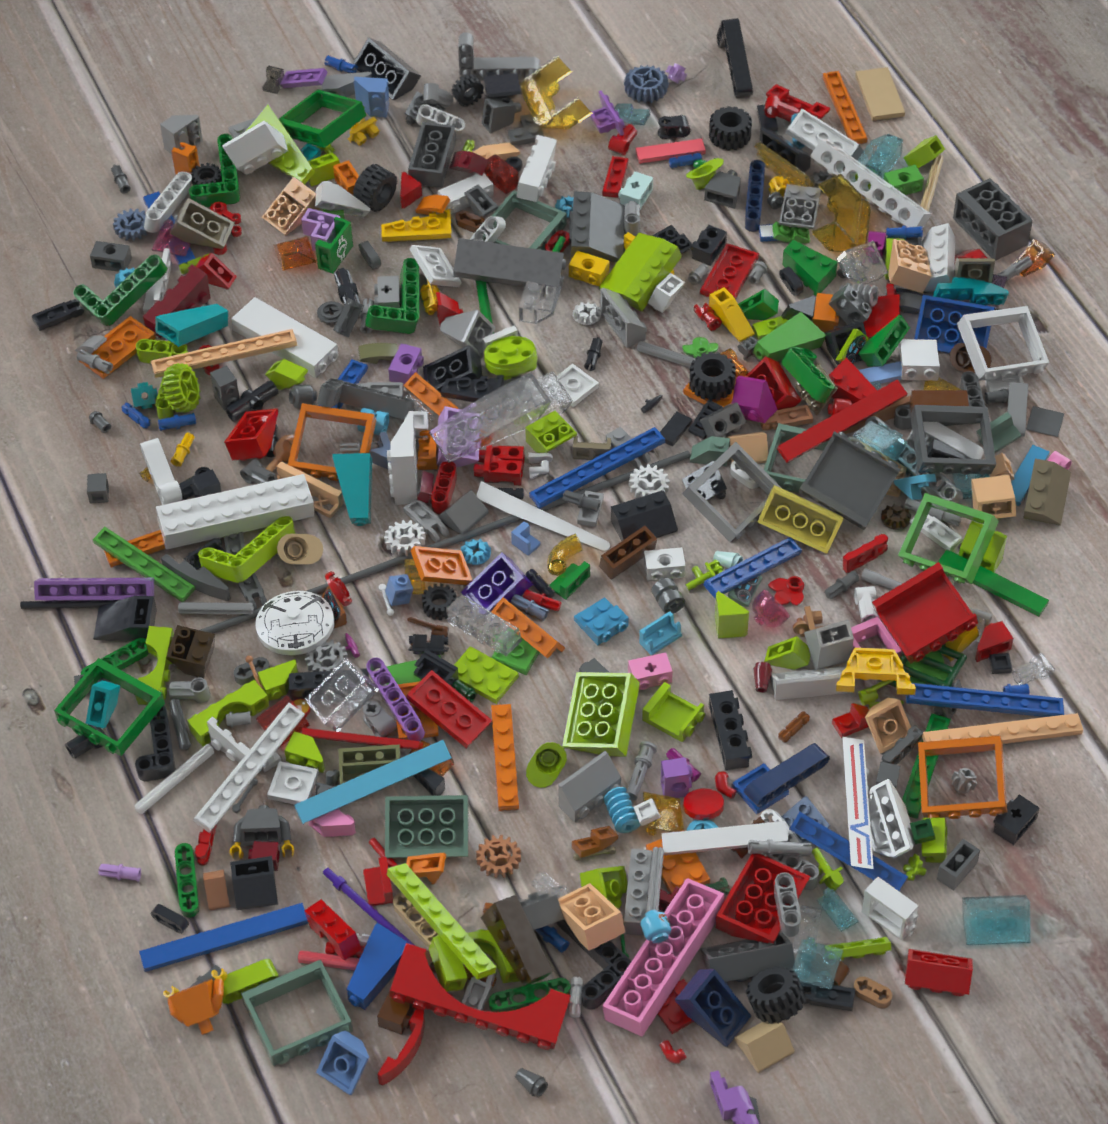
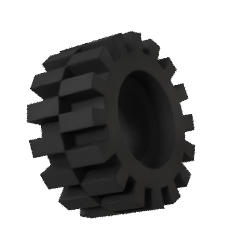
[451,74,484,107]
[191,163,222,186]
[422,583,457,620]

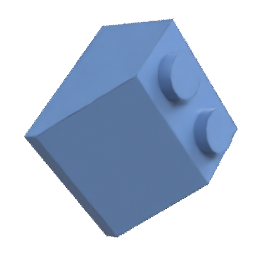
[354,77,390,117]

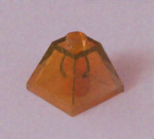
[273,236,316,271]

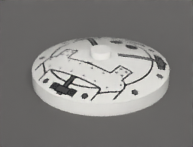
[256,591,334,655]

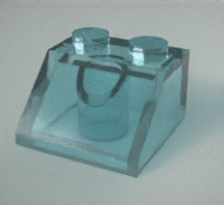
[853,421,907,461]

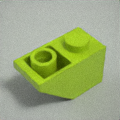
[903,135,945,168]
[265,359,308,390]
[284,731,325,773]

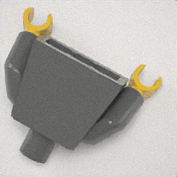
[230,805,294,859]

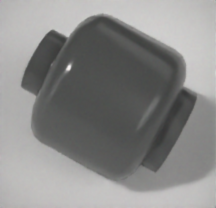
[289,384,317,408]

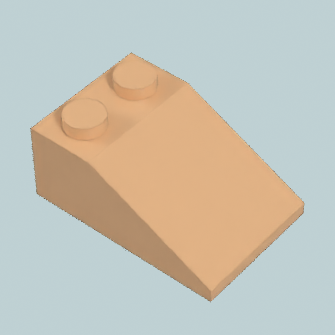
[558,883,625,950]

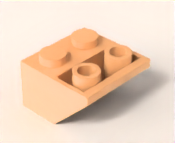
[971,475,1016,519]

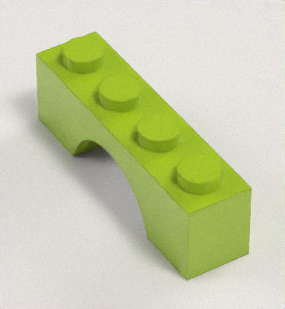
[135,626,174,705]
[187,680,269,747]

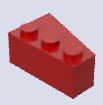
[828,357,877,404]

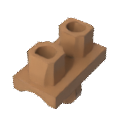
[793,606,824,637]

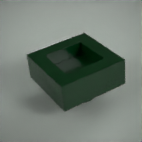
[910,818,935,845]

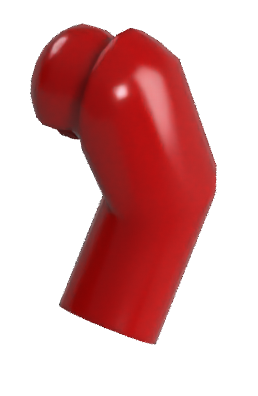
[659,1040,686,1064]

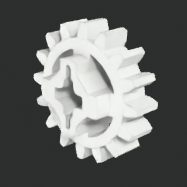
[629,464,670,498]
[384,520,426,556]

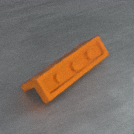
[491,597,565,659]

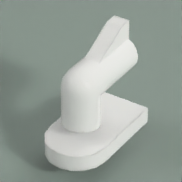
[528,452,553,479]

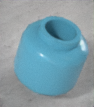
[640,910,671,943]

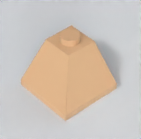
[865,697,911,754]

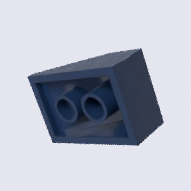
[675,969,752,1047]

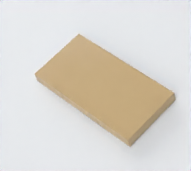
[855,67,905,121]

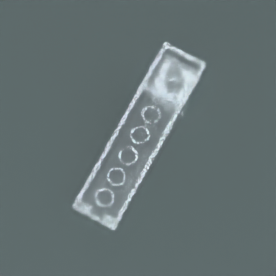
[429,372,573,462]

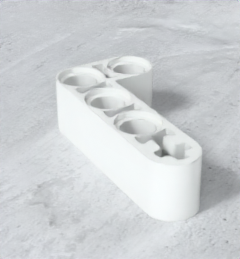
[906,422,984,459]
[140,438,182,505]

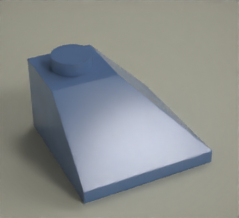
[316,1030,369,1095]

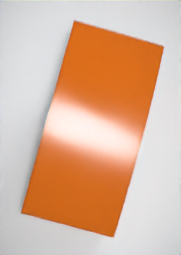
[415,195,450,215]

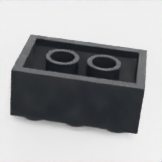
[759,127,811,179]
[611,490,678,541]

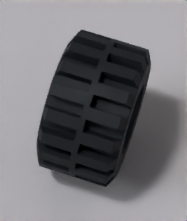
[709,106,752,150]
[353,164,397,212]
[689,352,736,401]
[746,966,806,1024]

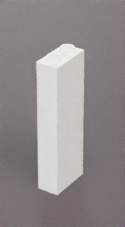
[231,297,338,378]

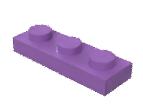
[280,68,328,88]

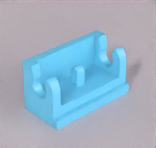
[639,611,682,656]

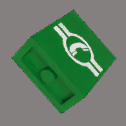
[315,217,353,274]

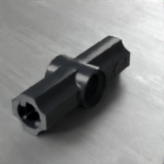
[334,268,362,312]
[225,380,279,421]

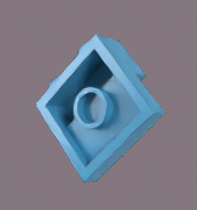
[574,597,629,646]

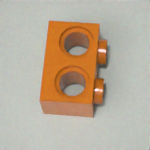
[333,160,359,195]

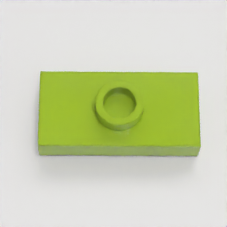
[752,316,788,340]

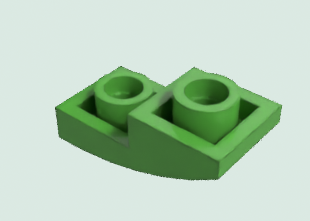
[772,222,810,244]

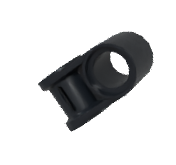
[657,115,691,139]

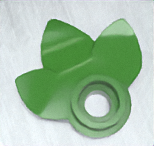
[682,337,719,358]

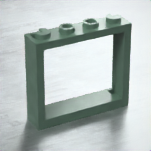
[482,190,567,250]
[764,423,851,493]
[241,959,353,1066]

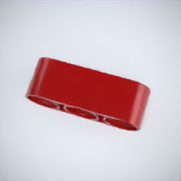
[431,461,457,514]

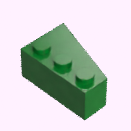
[782,240,838,297]

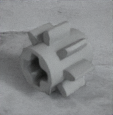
[951,768,977,793]

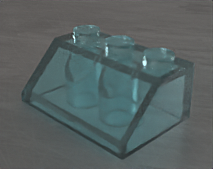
[857,134,904,179]
[962,895,1030,945]

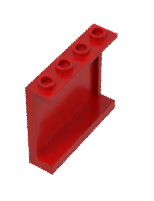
[872,562,978,664]

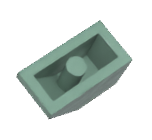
[690,436,730,467]

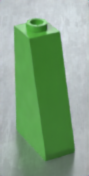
[753,312,826,361]

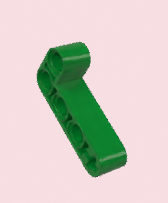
[781,347,834,403]

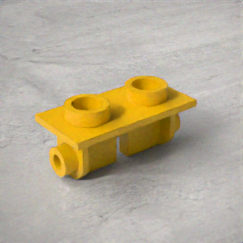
[420,280,440,315]

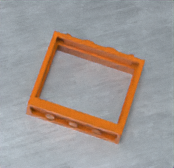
[288,403,376,481]
[918,736,1007,819]

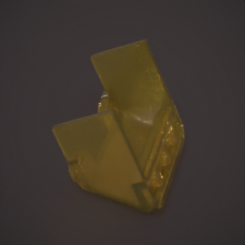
[520,55,592,129]
[812,174,871,254]

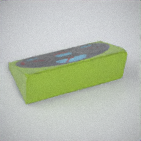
[835,329,869,364]

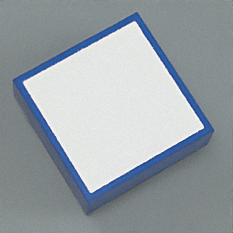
[759,224,778,242]

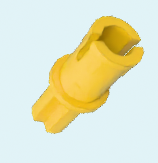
[170,432,195,467]

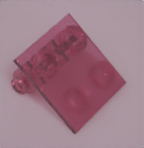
[152,219,191,256]

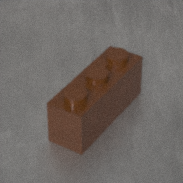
[910,390,969,412]
[599,526,657,580]

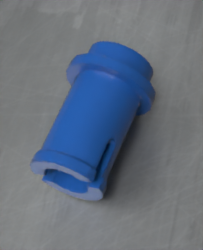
[1003,684,1030,695]

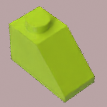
[764,636,811,670]
[258,659,298,701]

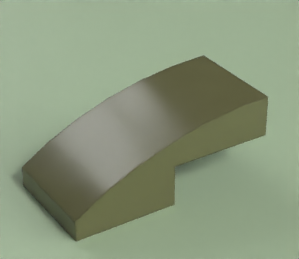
[358,343,398,364]

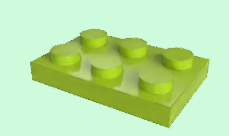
[454,646,519,704]

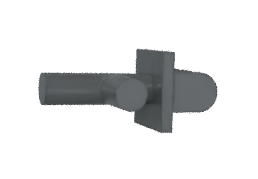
[737,336,761,362]
[316,770,340,795]

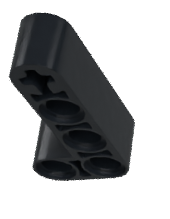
[135,705,176,782]

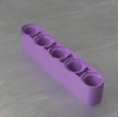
[366,657,425,741]

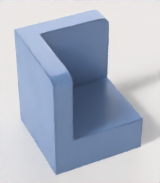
[511,521,540,556]

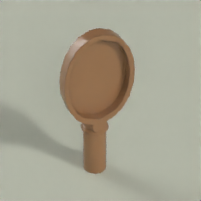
[266,434,300,472]

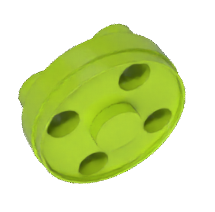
[484,336,538,380]

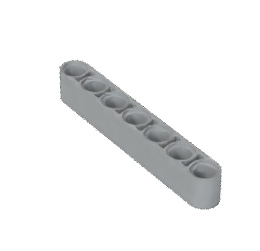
[865,416,963,504]

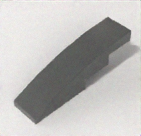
[161,554,231,601]

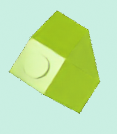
[579,866,628,909]

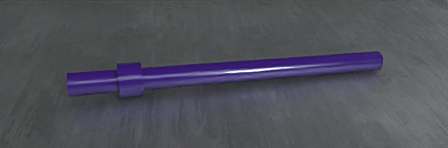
[323,867,415,945]

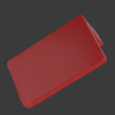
[363,857,393,906]

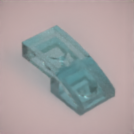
[615,103,651,125]

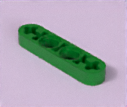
[81,638,149,675]
[174,843,199,918]
[489,978,570,1012]

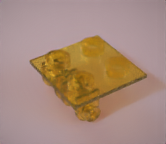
[642,792,684,836]

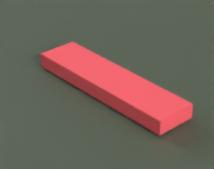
[636,138,706,164]

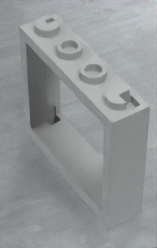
[682,442,781,542]

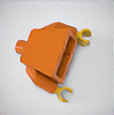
[163,968,227,1035]

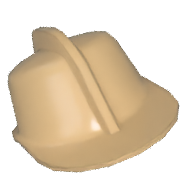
[277,534,323,565]

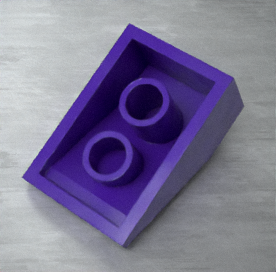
[461,553,533,619]

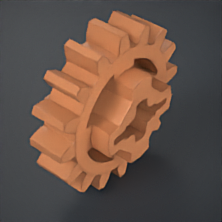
[476,835,521,878]

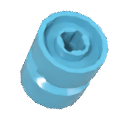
[357,408,389,435]

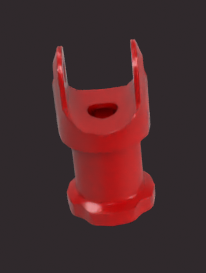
[693,303,722,331]

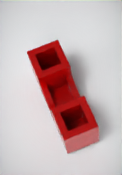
[304,899,361,961]

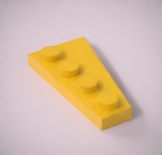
[381,209,452,242]

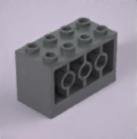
[953,178,1033,261]

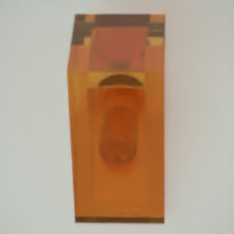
[1013,239,1055,277]

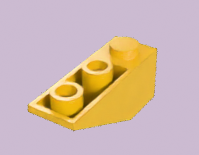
[709,287,755,342]

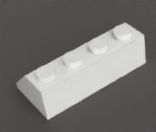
[922,223,955,292]

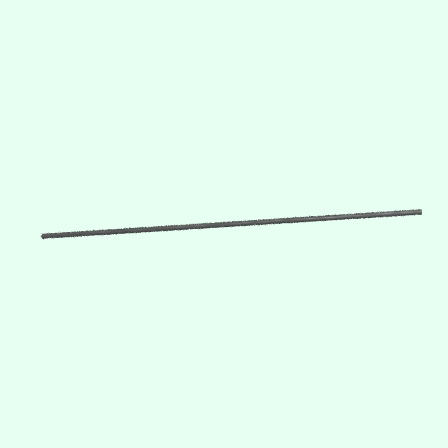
[200,450,691,633]

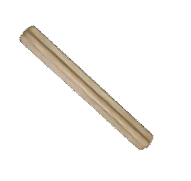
[920,155,943,212]

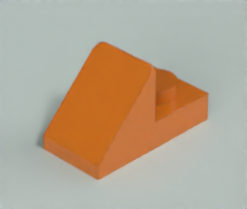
[406,852,446,884]

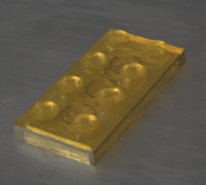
[754,141,814,187]

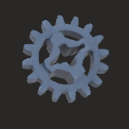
[113,208,147,241]

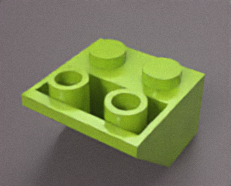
[525,411,577,453]
[959,521,1007,572]

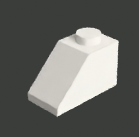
[648,273,685,313]

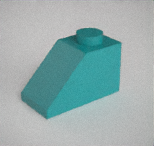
[86,680,121,729]

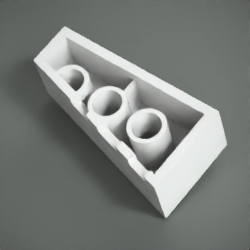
[517,135,557,202]

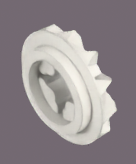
[573,301,601,325]

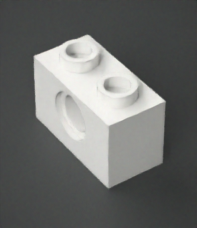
[644,547,685,581]

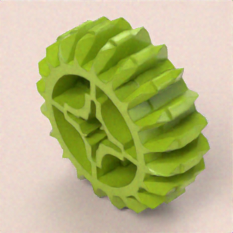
[162,363,201,413]

